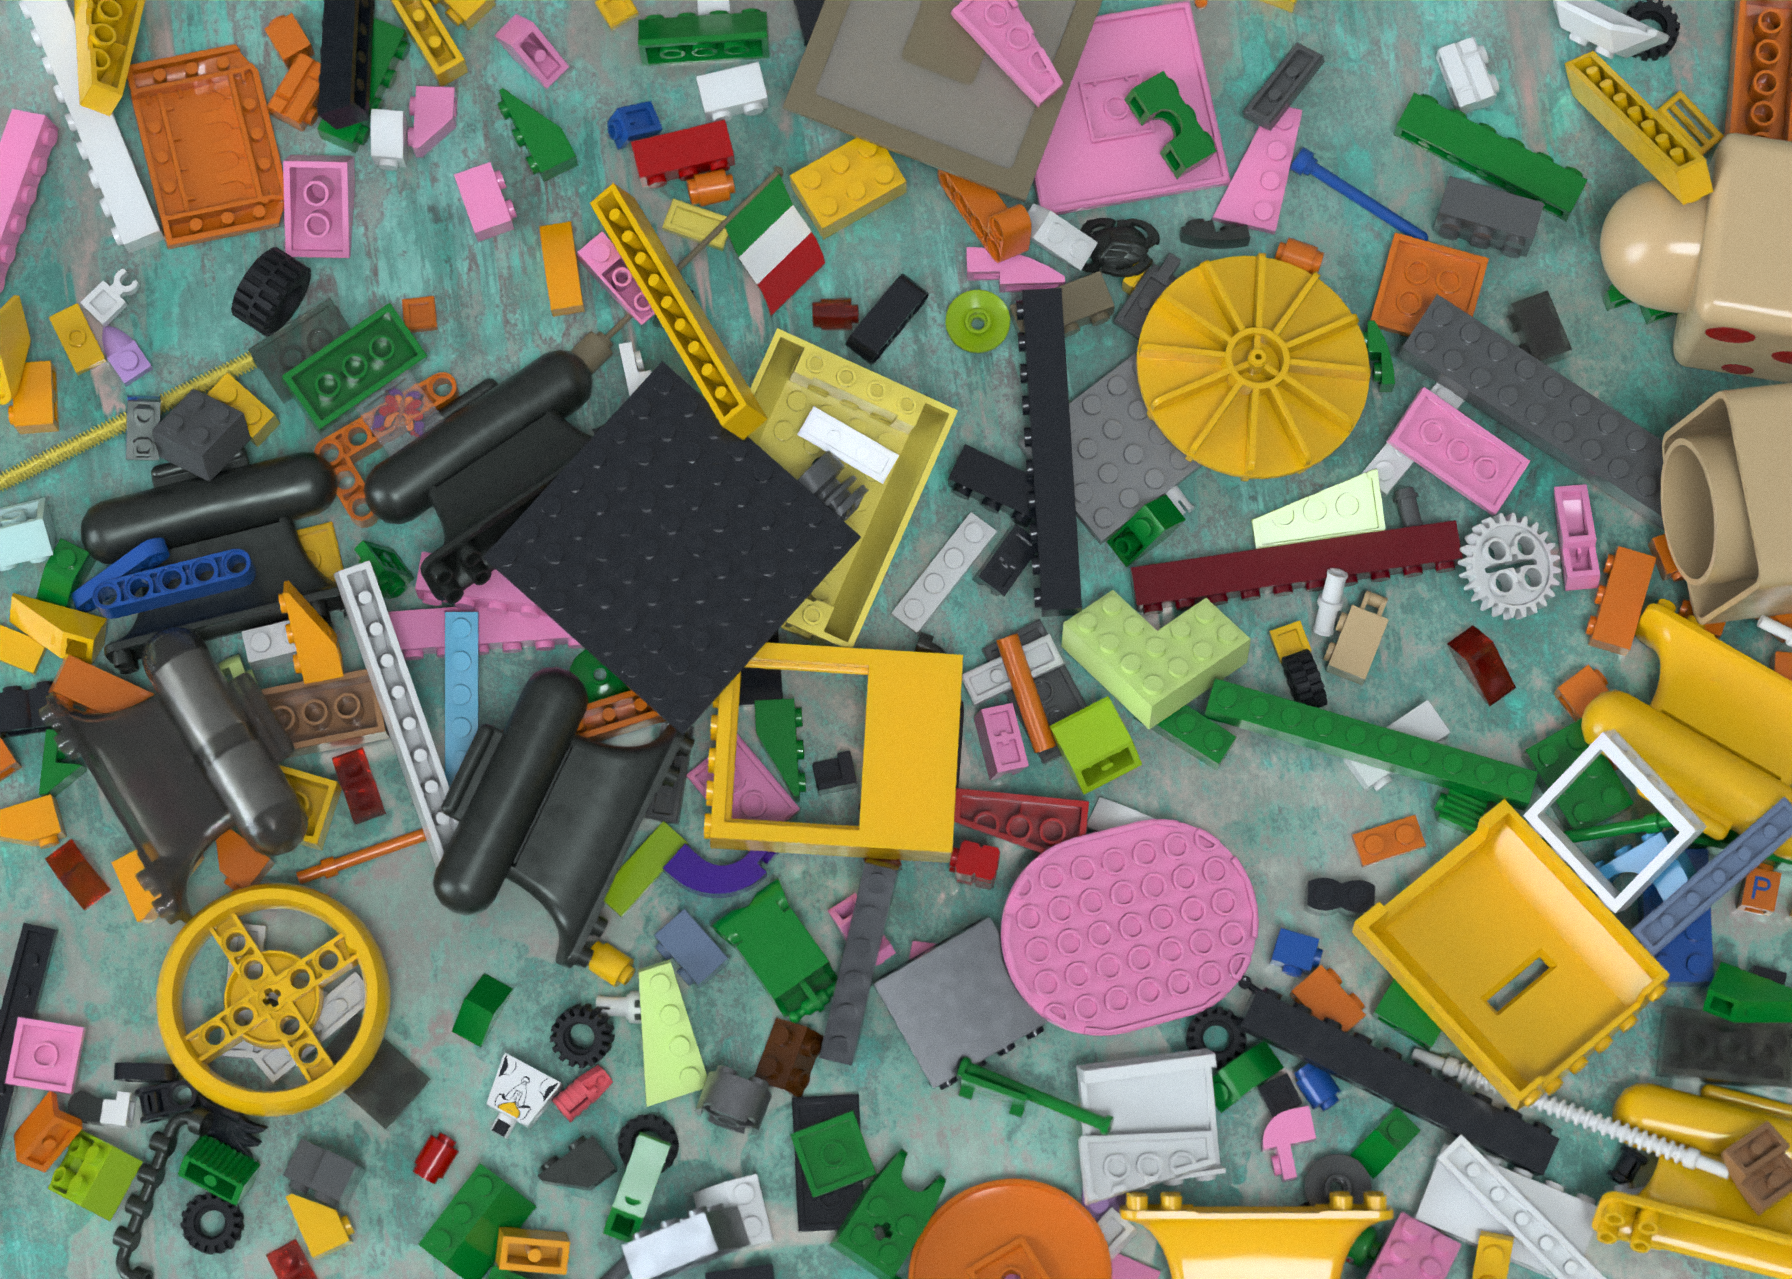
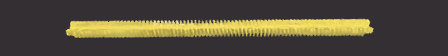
[0,351,257,492]

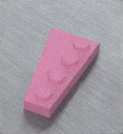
[950,0,1063,107]

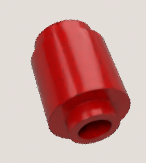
[413,1132,459,1185]

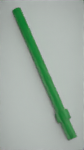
[1542,812,1674,847]

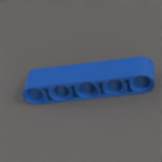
[92,549,256,619]

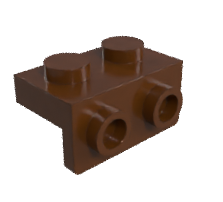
[754,1018,824,1097]

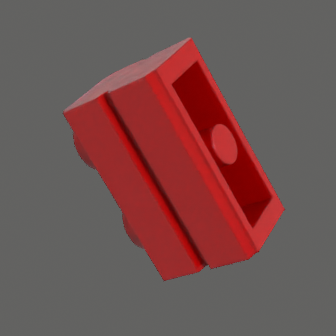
[949,840,1000,890]

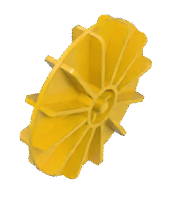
[1136,253,1371,482]

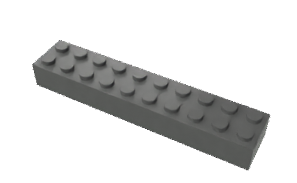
[1397,294,1664,530]

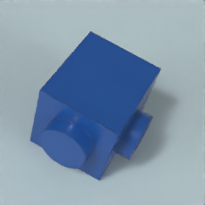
[1270,928,1323,978]

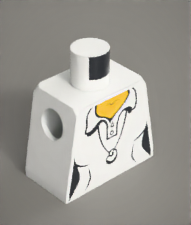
[487,1053,563,1139]

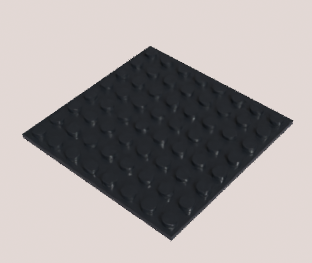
[483,361,861,735]

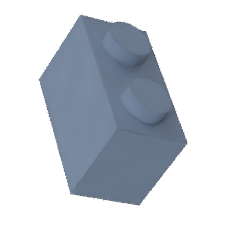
[654,909,730,989]

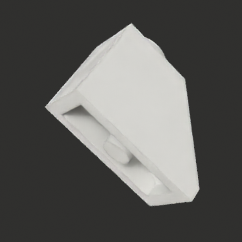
[371,109,409,171]

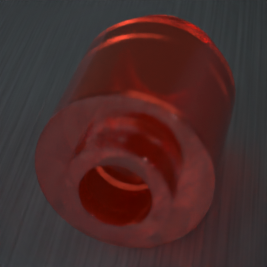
[812,298,859,331]

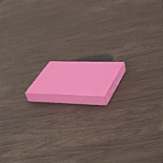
[686,734,800,852]

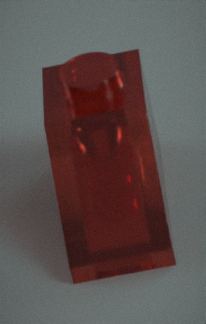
[1447,625,1516,706]

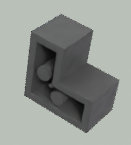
[283,1138,365,1209]

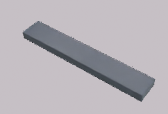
[1630,797,1792,957]

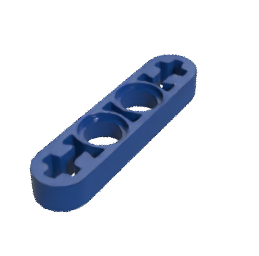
[71,538,170,613]

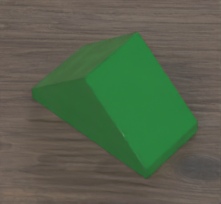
[452,973,514,1048]

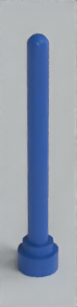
[1290,147,1428,241]

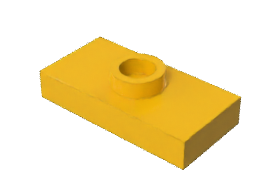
[49,303,107,375]

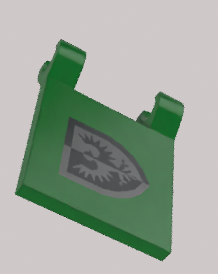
[958,1073,1028,1118]

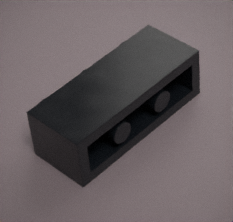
[948,444,1036,527]

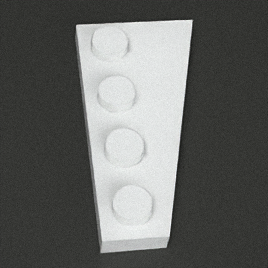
[1078,1131,1216,1205]

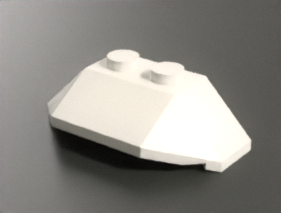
[1553,0,1670,59]

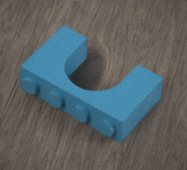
[1587,829,1697,901]

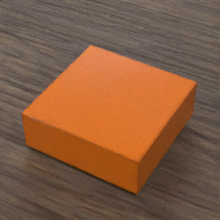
[402,296,438,333]

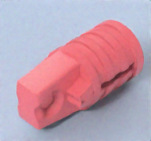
[551,1065,613,1123]

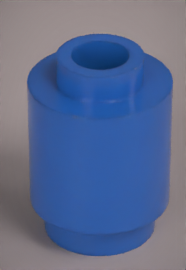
[1294,1064,1341,1112]

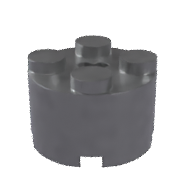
[695,1065,772,1135]

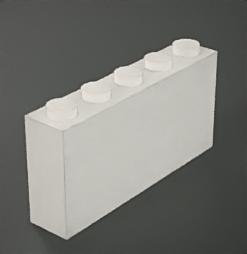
[1413,1141,1597,1279]

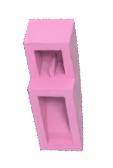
[966,247,1065,293]
[1554,484,1600,591]

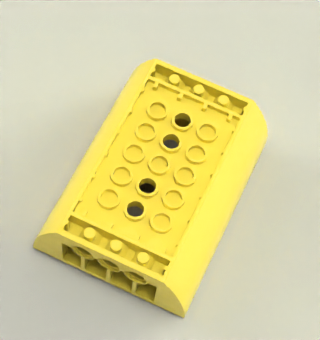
[748,328,958,648]

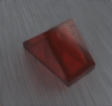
[45,839,112,911]

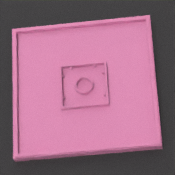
[1033,1,1231,215]

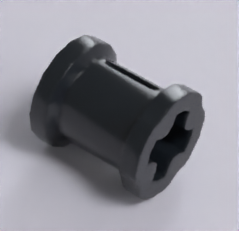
[1605,1145,1648,1185]

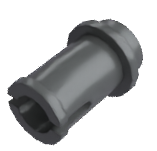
[1393,487,1424,528]

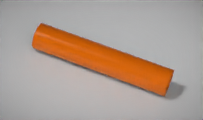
[996,633,1056,753]

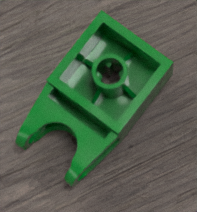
[829,1148,946,1279]

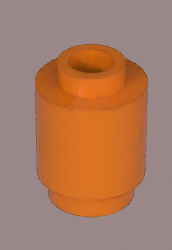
[686,169,735,207]
[1275,238,1325,275]

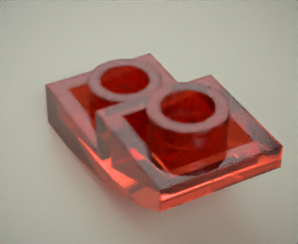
[332,747,386,825]
[266,1239,318,1279]

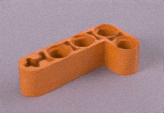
[938,169,1032,263]

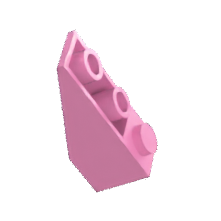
[577,231,655,326]

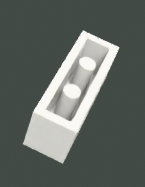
[1343,700,1450,792]

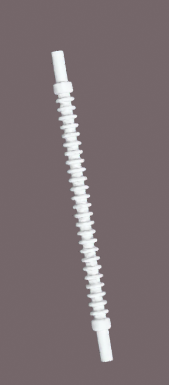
[1411,1047,1730,1179]

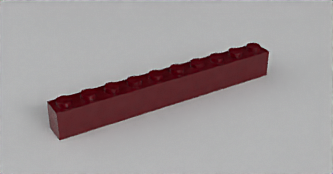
[1130,520,1463,616]

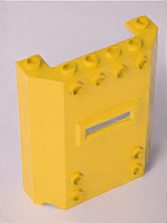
[1352,799,1670,1111]

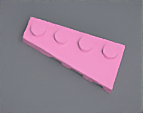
[1212,107,1303,234]

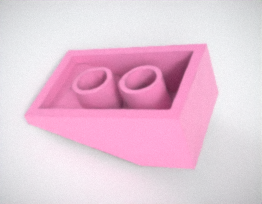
[283,155,355,258]

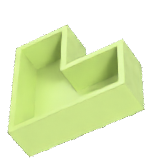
[1061,590,1251,729]

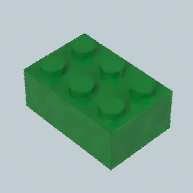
[1521,718,1634,831]

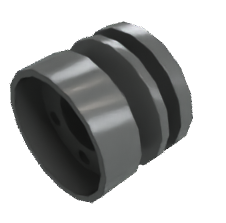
[798,450,869,522]

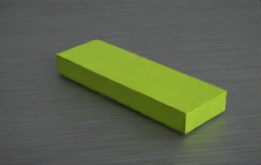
[604,821,689,918]

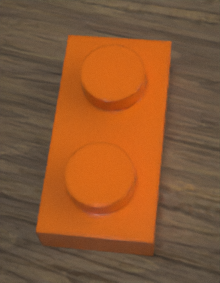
[1352,815,1426,868]

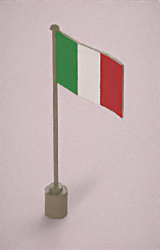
[570,166,825,375]

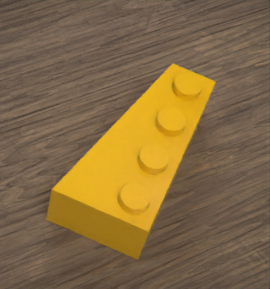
[74,0,145,116]

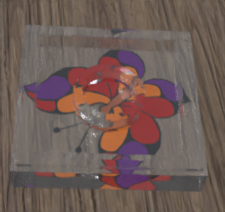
[354,370,444,457]

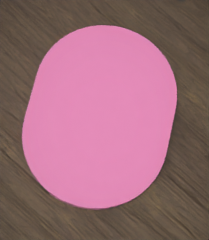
[1001,819,1259,1036]

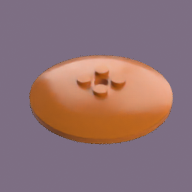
[908,1179,1112,1279]

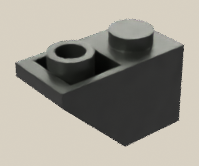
[538,1135,618,1191]

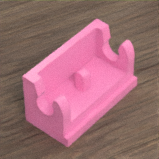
[974,703,1029,780]

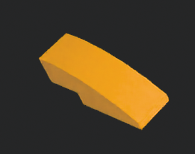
[539,221,585,317]

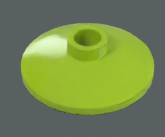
[945,290,1010,353]

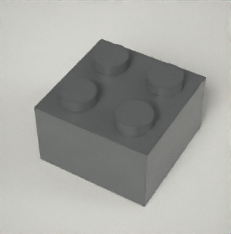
[152,389,251,482]

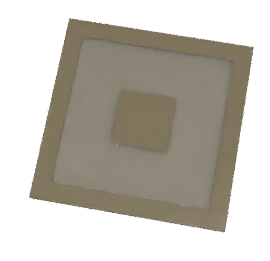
[782,0,1103,202]

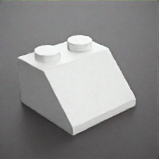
[693,1174,774,1255]

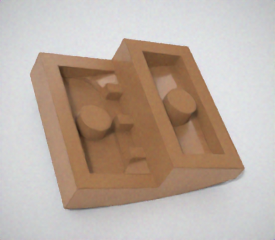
[1721,1120,1792,1216]

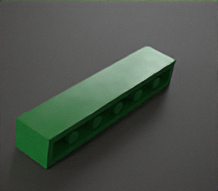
[1394,92,1588,222]

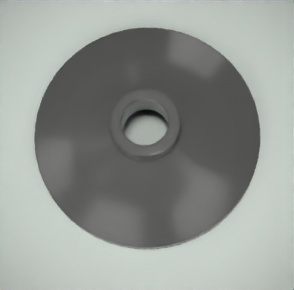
[1304,1154,1372,1206]

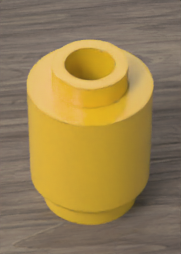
[588,941,636,988]

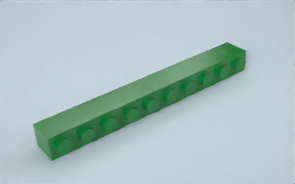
[1205,678,1538,811]

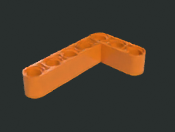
[314,372,460,528]

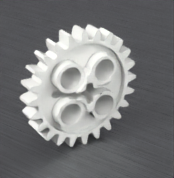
[1458,513,1561,620]

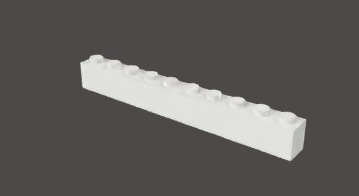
[19,0,164,254]
[333,561,459,868]

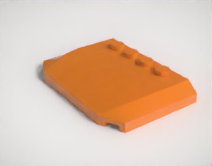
[127,44,284,250]

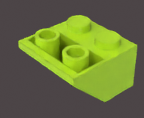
[1049,696,1142,795]
[47,1130,143,1221]

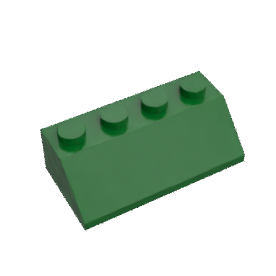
[638,8,770,66]

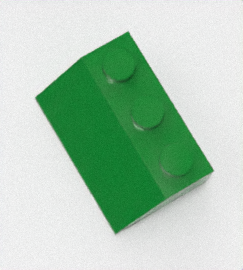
[418,1163,536,1279]

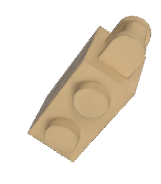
[1323,590,1389,686]

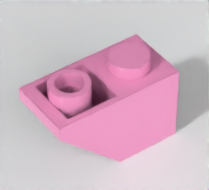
[407,86,458,157]

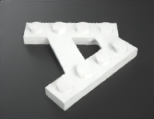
[220,924,365,1084]

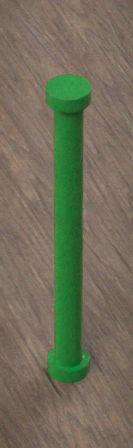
[958,1057,1114,1136]

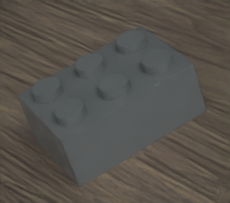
[1433,176,1544,258]

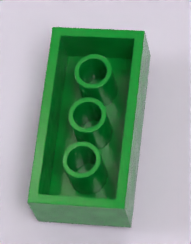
[282,303,427,434]

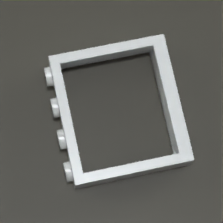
[1523,729,1707,913]

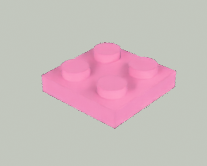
[5,1017,86,1095]

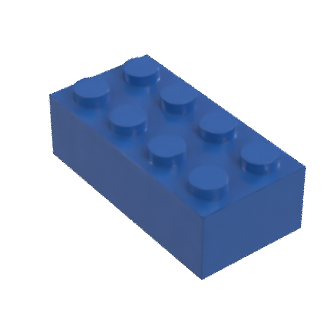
[1637,849,1714,987]

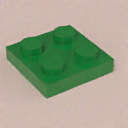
[790,1111,876,1199]

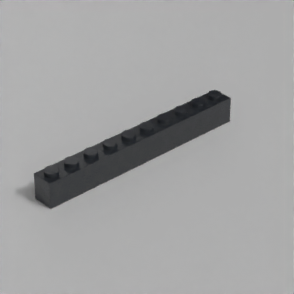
[1016,288,1082,617]
[1236,987,1560,1176]

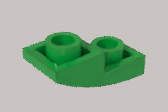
[1361,321,1395,392]

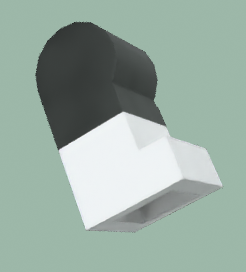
[68,1091,137,1129]

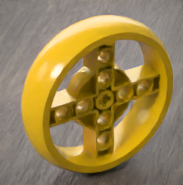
[156,883,391,1117]

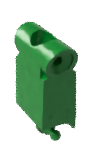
[710,878,838,1023]

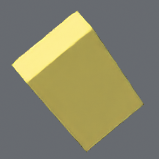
[662,198,728,251]

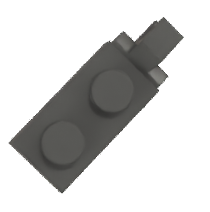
[1113,253,1181,339]

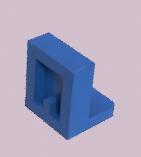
[607,101,663,150]

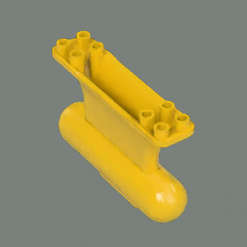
[1581,599,1792,861]
[1592,1083,1792,1279]
[1119,1191,1394,1279]

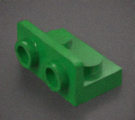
[354,540,415,599]

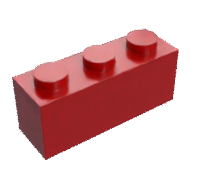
[631,119,735,189]

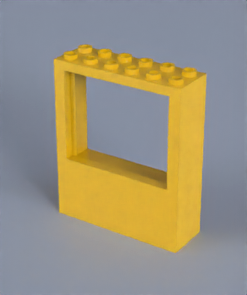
[704,642,963,863]

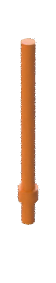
[296,828,427,885]

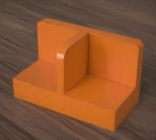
[14,1091,83,1173]

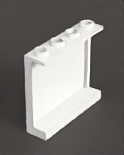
[1076,1048,1226,1190]

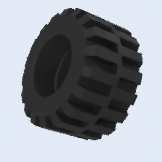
[231,247,311,337]

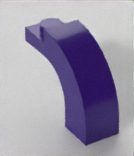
[663,844,778,898]

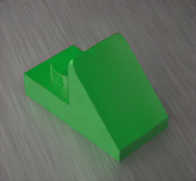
[39,729,87,797]
[1350,1107,1421,1180]

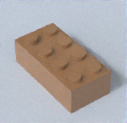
[244,669,390,762]

